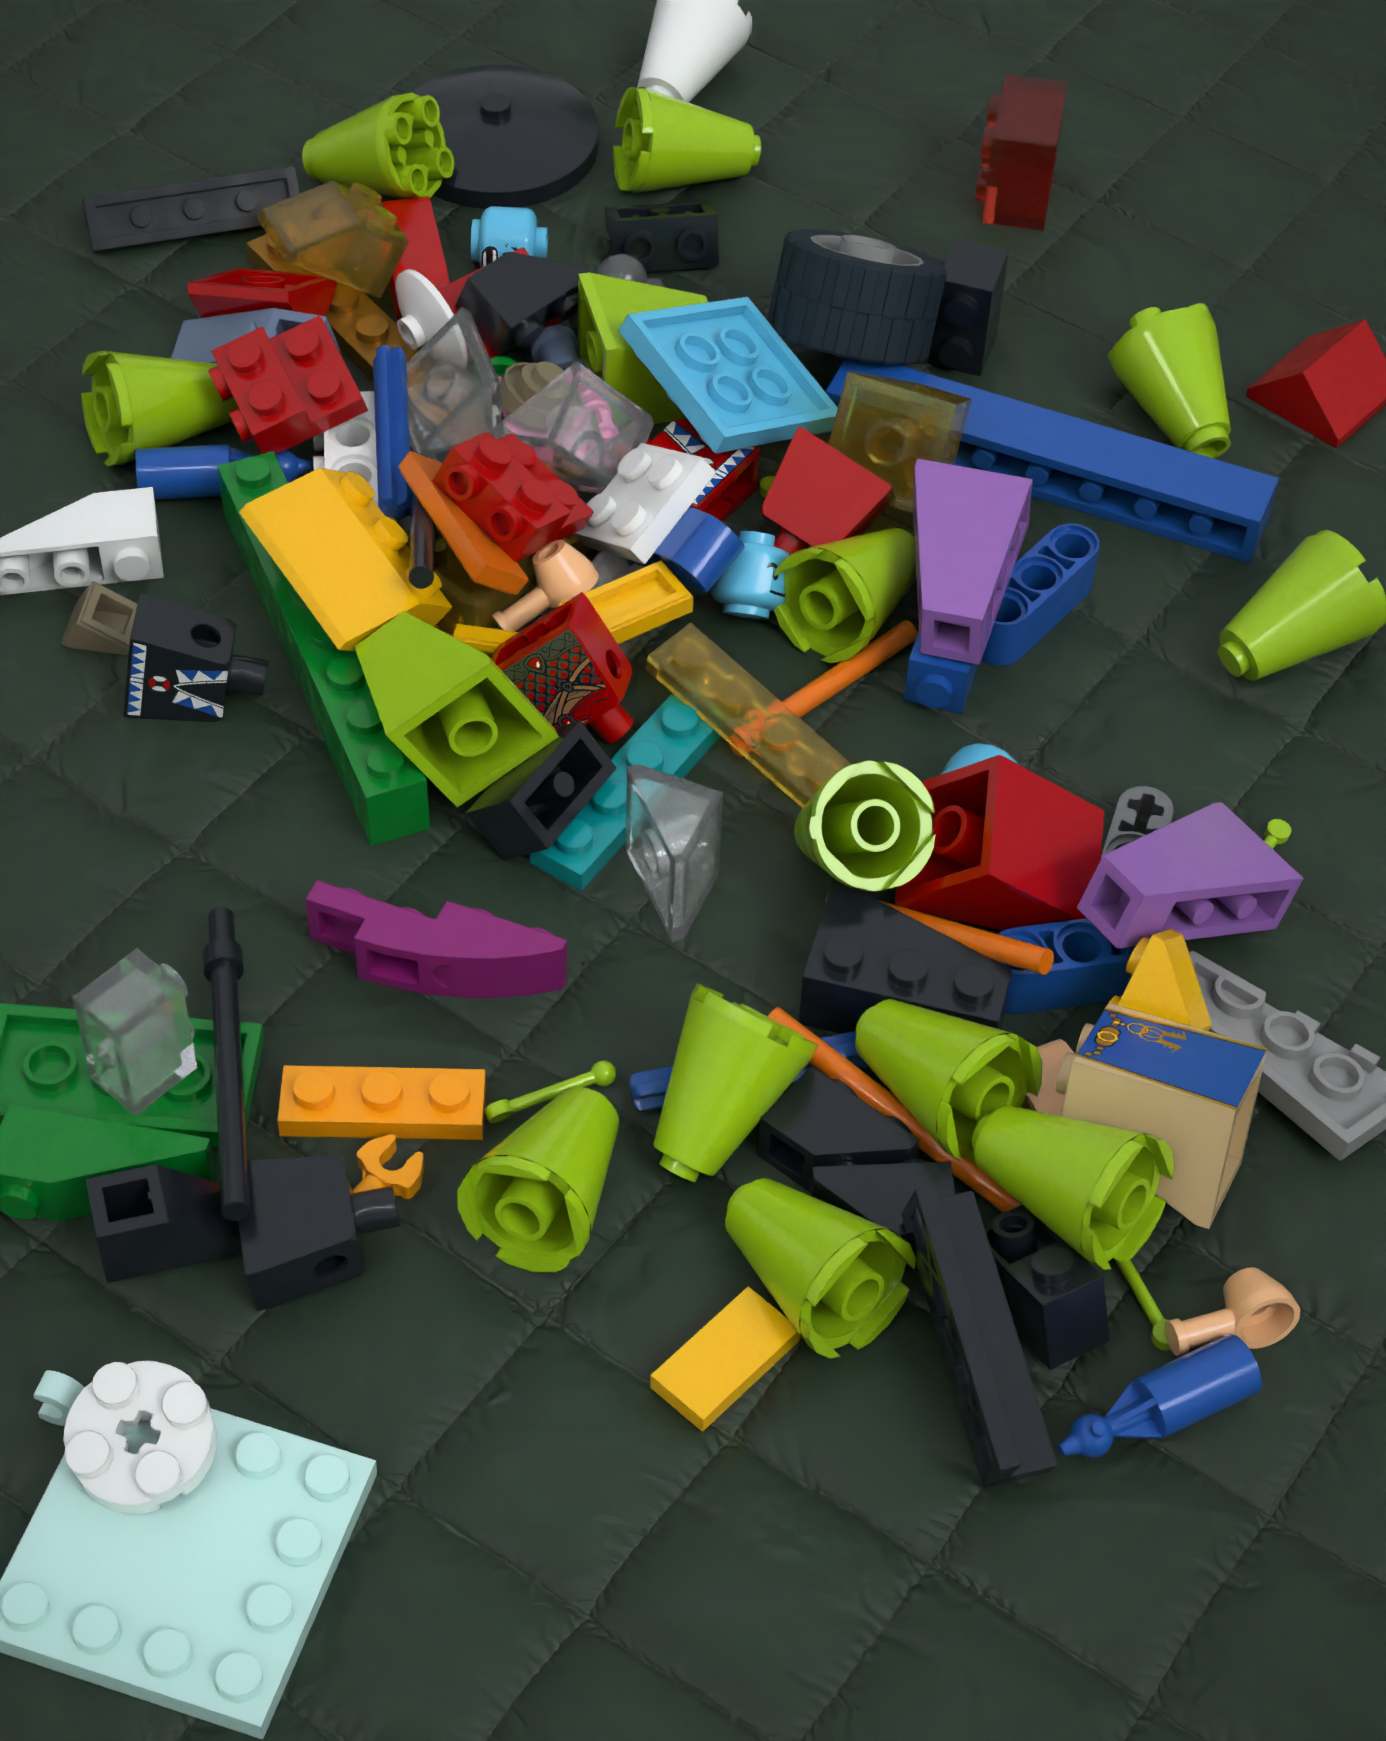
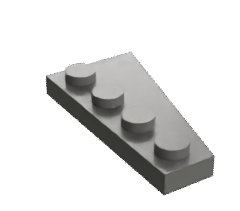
[1189,950,1386,1161]

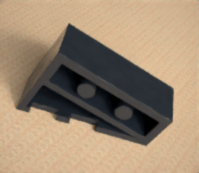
[799,878,1012,1034]

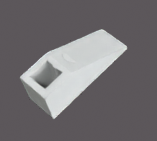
[0,487,164,595]

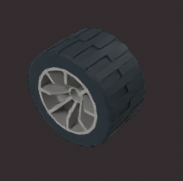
[767,229,947,365]

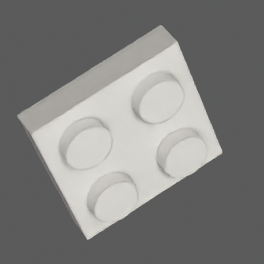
[573,443,716,564]

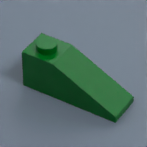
[0,1103,216,1221]

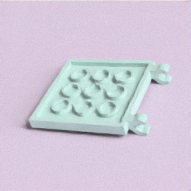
[0,1370,377,1740]

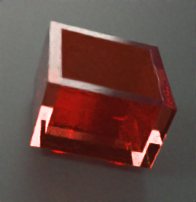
[975,74,1067,231]

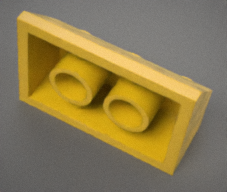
[239,468,453,651]

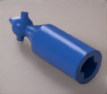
[136,444,312,500]
[1058,1334,1262,1458]

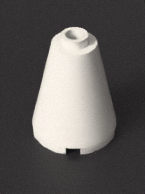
[637,0,752,103]

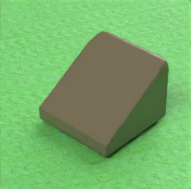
[61,581,137,655]

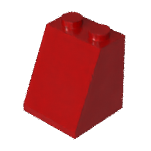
[895,755,1104,931]

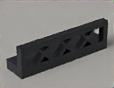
[81,166,304,252]
[901,1185,1058,1488]

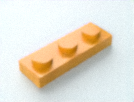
[278,1065,486,1140]

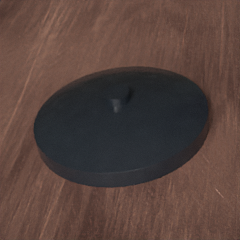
[413,65,599,209]

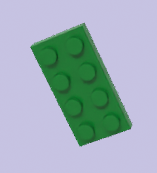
[0,1003,264,1147]

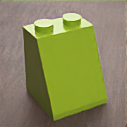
[578,272,708,430]
[354,611,559,808]

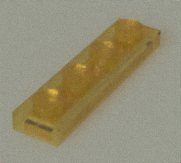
[646,622,851,809]

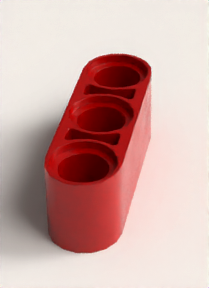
[376,196,450,319]

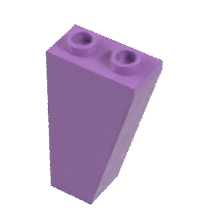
[913,458,1032,665]
[1077,802,1304,949]

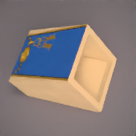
[1056,1003,1268,1229]

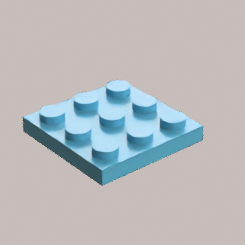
[618,297,843,454]

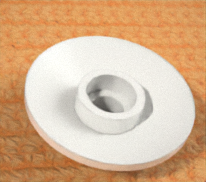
[395,269,467,371]

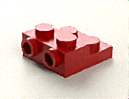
[208,315,368,455]
[432,431,594,562]

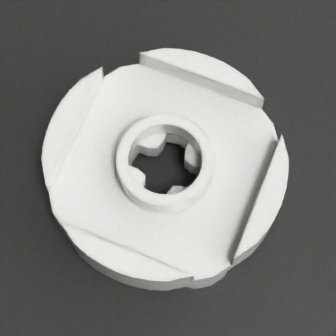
[63,1361,218,1514]

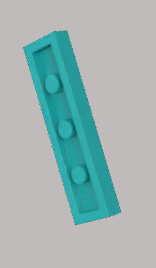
[530,694,722,891]

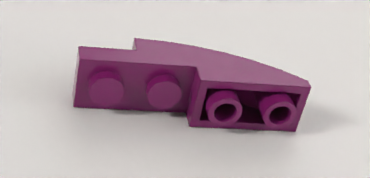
[306,880,568,998]

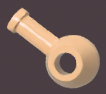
[491,540,599,632]
[1165,1267,1300,1356]

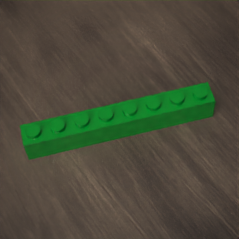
[217,451,430,846]

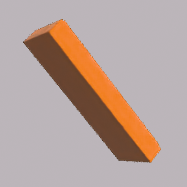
[398,451,529,595]

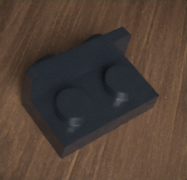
[604,201,719,272]

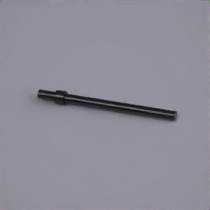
[203,907,250,1221]

